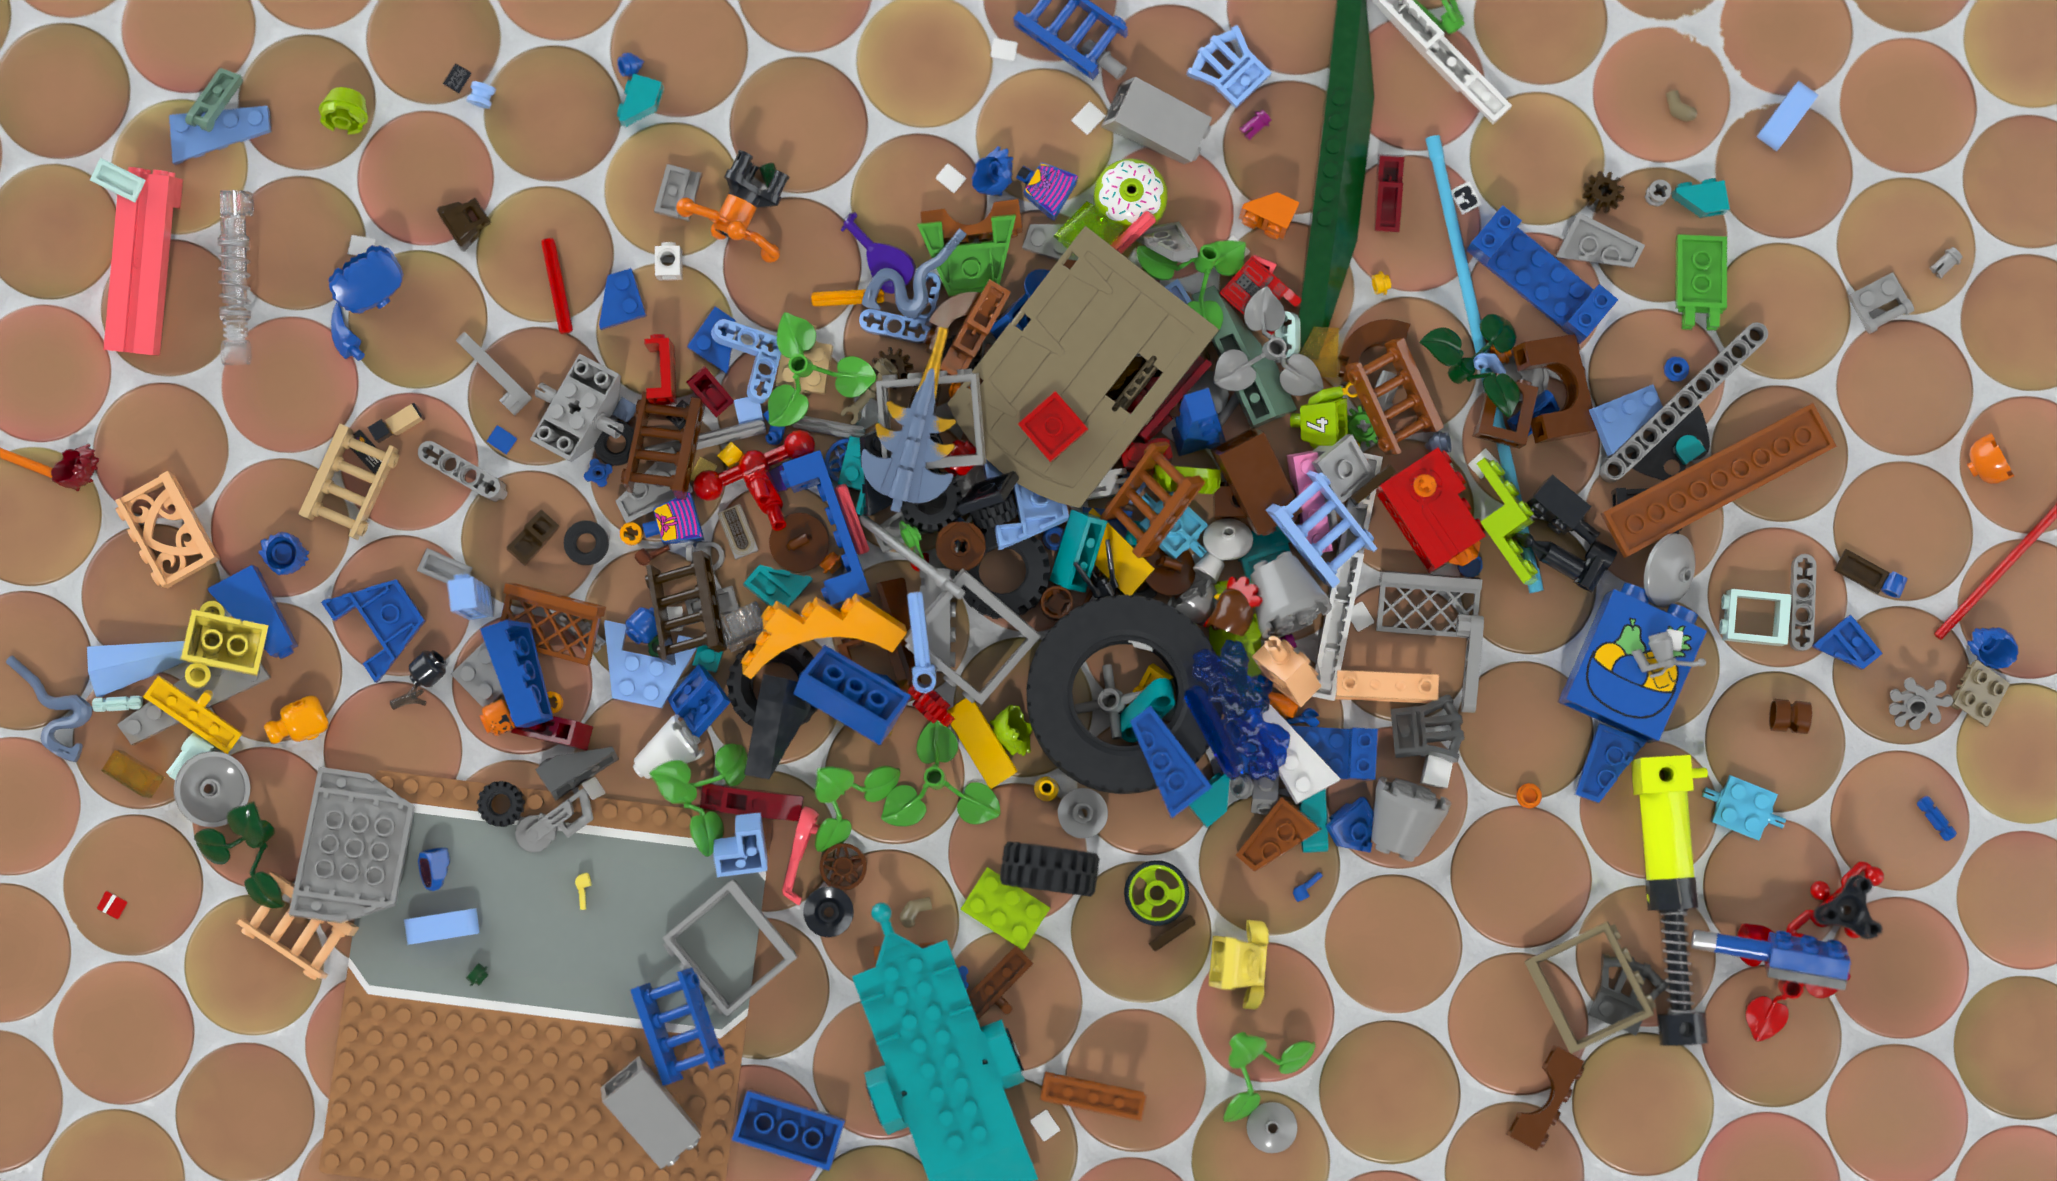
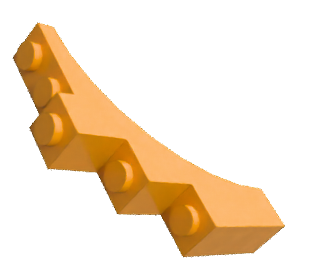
[741,593,907,679]

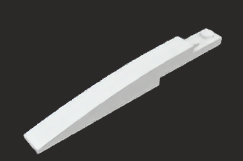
[1371,0,1512,124]
[1312,453,1383,701]

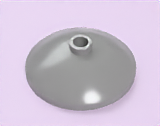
[1644,533,1696,607]
[174,751,250,827]

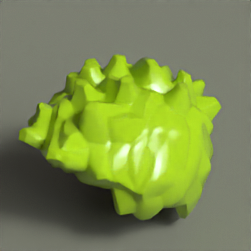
[990,705,1033,756]

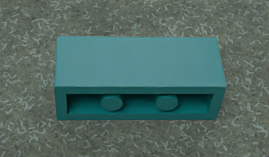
[1049,509,1108,593]

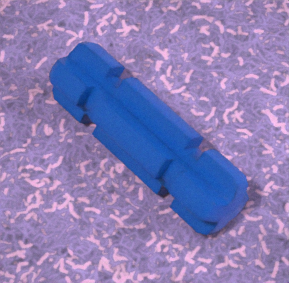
[1917,796,1957,841]

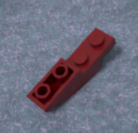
[700,783,804,821]

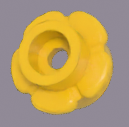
[1371,271,1391,295]

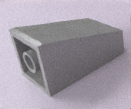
[1101,77,1212,164]
[600,1056,701,1169]

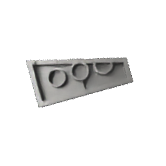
[920,569,956,673]

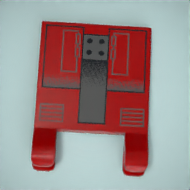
[1220,256,1301,335]

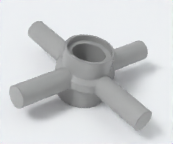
[1075,664,1143,739]

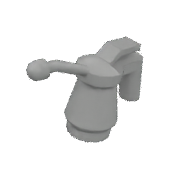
[1631,631,1706,678]

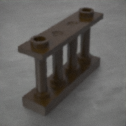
[645,550,727,666]

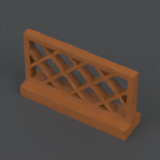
[500,583,606,666]

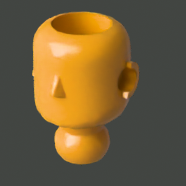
[264,695,329,744]

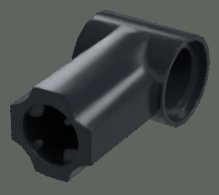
[1573,539,1618,593]

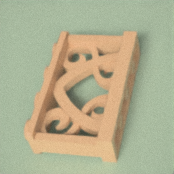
[115,471,221,589]

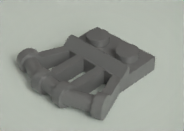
[1390,695,1465,763]
[1588,954,1669,1035]

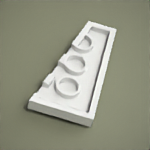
[1247,704,1341,804]

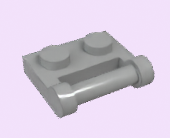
[1847,272,1914,334]

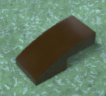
[507,510,560,566]

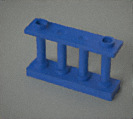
[1013,0,1128,81]
[630,967,726,1086]

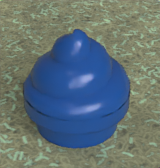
[617,53,644,78]

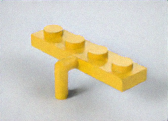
[143,675,243,754]

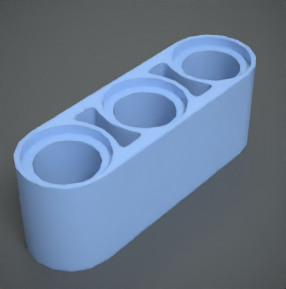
[1757,80,1818,151]
[404,908,480,945]

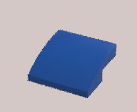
[667,664,731,737]

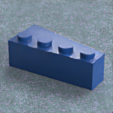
[480,620,553,728]

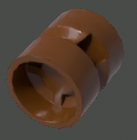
[1041,586,1073,621]
[1769,699,1812,734]

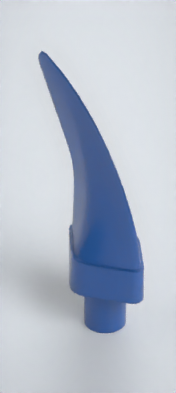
[331,302,365,361]

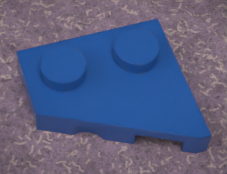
[599,268,646,330]
[1812,615,1883,670]

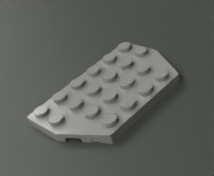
[289,767,415,923]

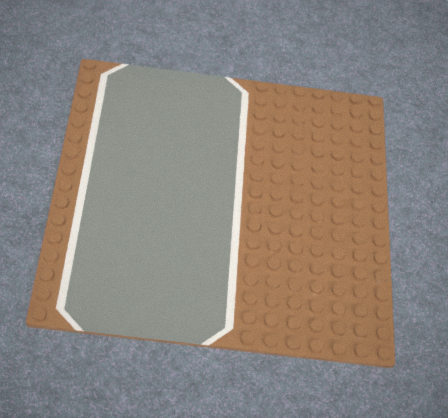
[319,770,773,1181]

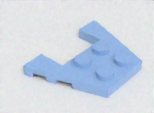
[983,459,1069,550]
[604,620,698,709]

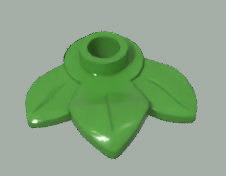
[899,520,925,560]

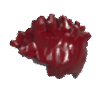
[51,444,99,491]

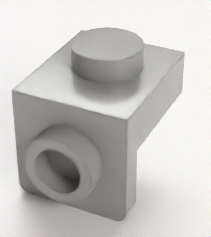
[1251,774,1279,815]

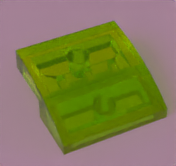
[1054,201,1125,249]

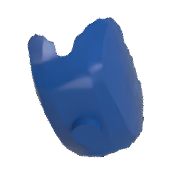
[328,245,403,314]

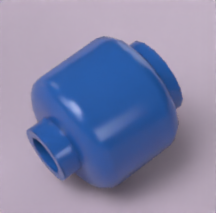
[625,607,658,644]

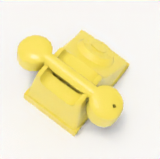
[181,601,268,688]
[1208,920,1269,1010]

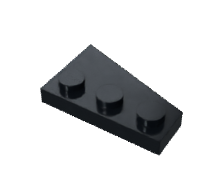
[860,430,893,516]

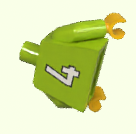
[1290,382,1360,449]

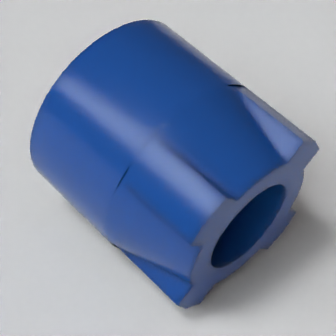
[1881,571,1908,598]

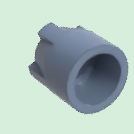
[612,397,636,423]

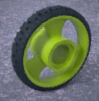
[1124,860,1189,926]

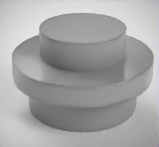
[1230,774,1253,799]

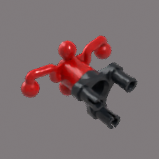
[1786,861,1884,939]

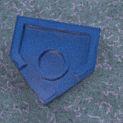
[1325,797,1374,853]

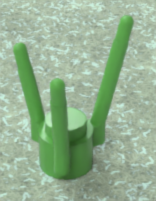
[1413,0,1465,35]

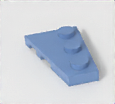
[1589,384,1663,456]

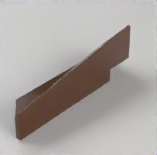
[876,578,922,702]

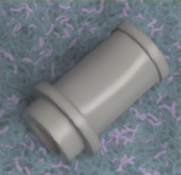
[1930,247,1963,279]

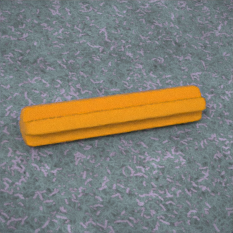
[811,289,885,307]

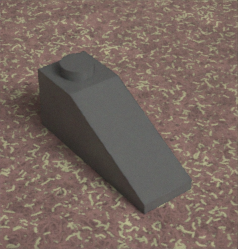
[535,747,619,801]

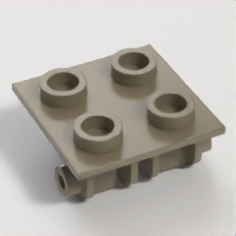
[1951,660,2010,727]

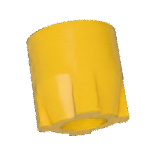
[717,442,743,468]

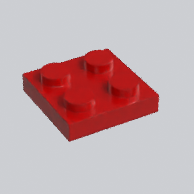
[1018,391,1089,462]

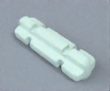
[92,696,143,712]

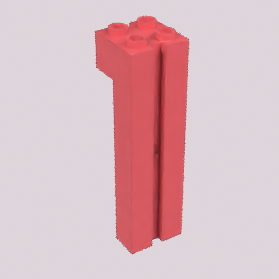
[103,167,183,355]

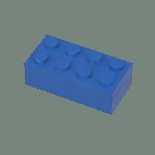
[732,1089,846,1171]

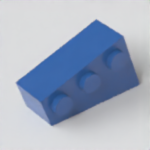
[1171,388,1226,457]

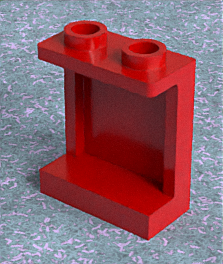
[644,334,677,405]

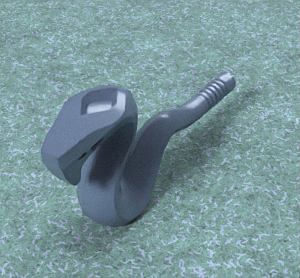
[862,228,967,318]
[6,656,93,762]

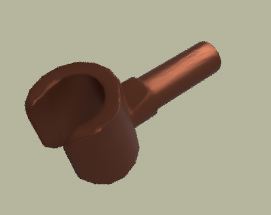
[635,544,670,566]

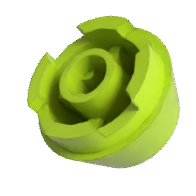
[319,87,368,134]

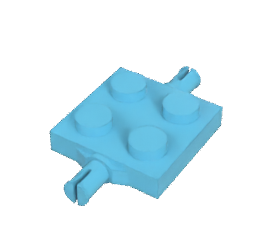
[1138,492,1208,559]
[1702,775,1786,841]

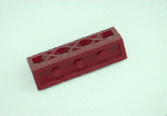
[1138,356,1212,440]

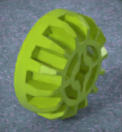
[1153,465,1221,494]

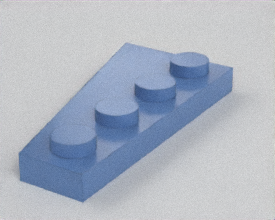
[169,106,271,165]

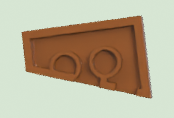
[1236,797,1322,871]

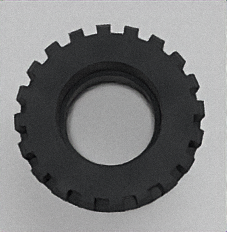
[1000,842,1100,897]

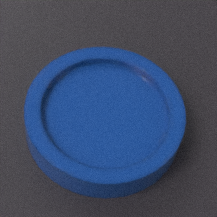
[1457,556,1483,577]

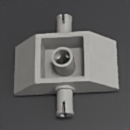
[530,354,624,462]

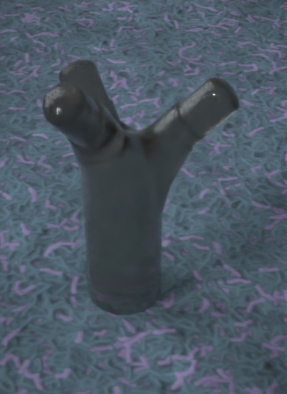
[390,684,427,710]

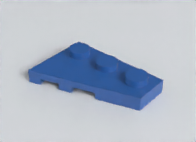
[1574,724,1647,803]

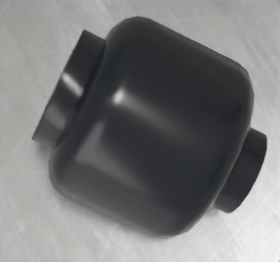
[409,650,446,687]

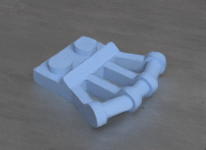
[1186,25,1271,108]

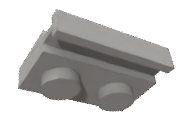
[654,164,702,222]

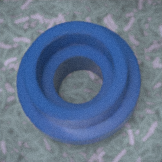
[1664,357,1689,382]
[1043,526,1065,551]

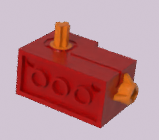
[1376,447,1486,574]

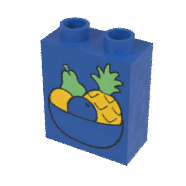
[1558,583,1707,743]

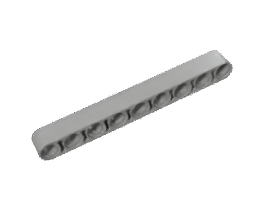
[1599,322,1768,483]

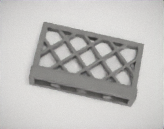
[1376,570,1483,638]

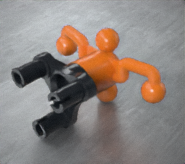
[676,150,790,263]

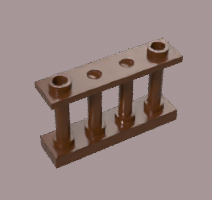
[621,391,705,500]

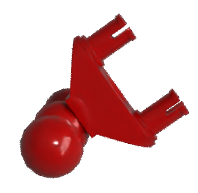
[693,430,815,531]

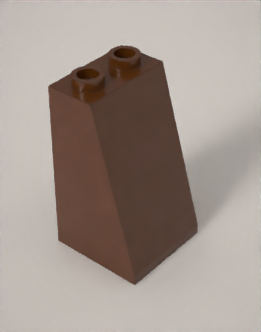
[1210,427,1303,536]

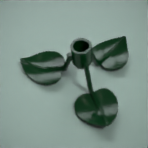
[1419,314,1520,418]
[194,802,286,908]

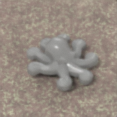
[1889,677,1953,730]

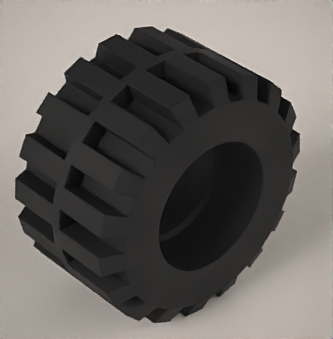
[901,468,962,533]

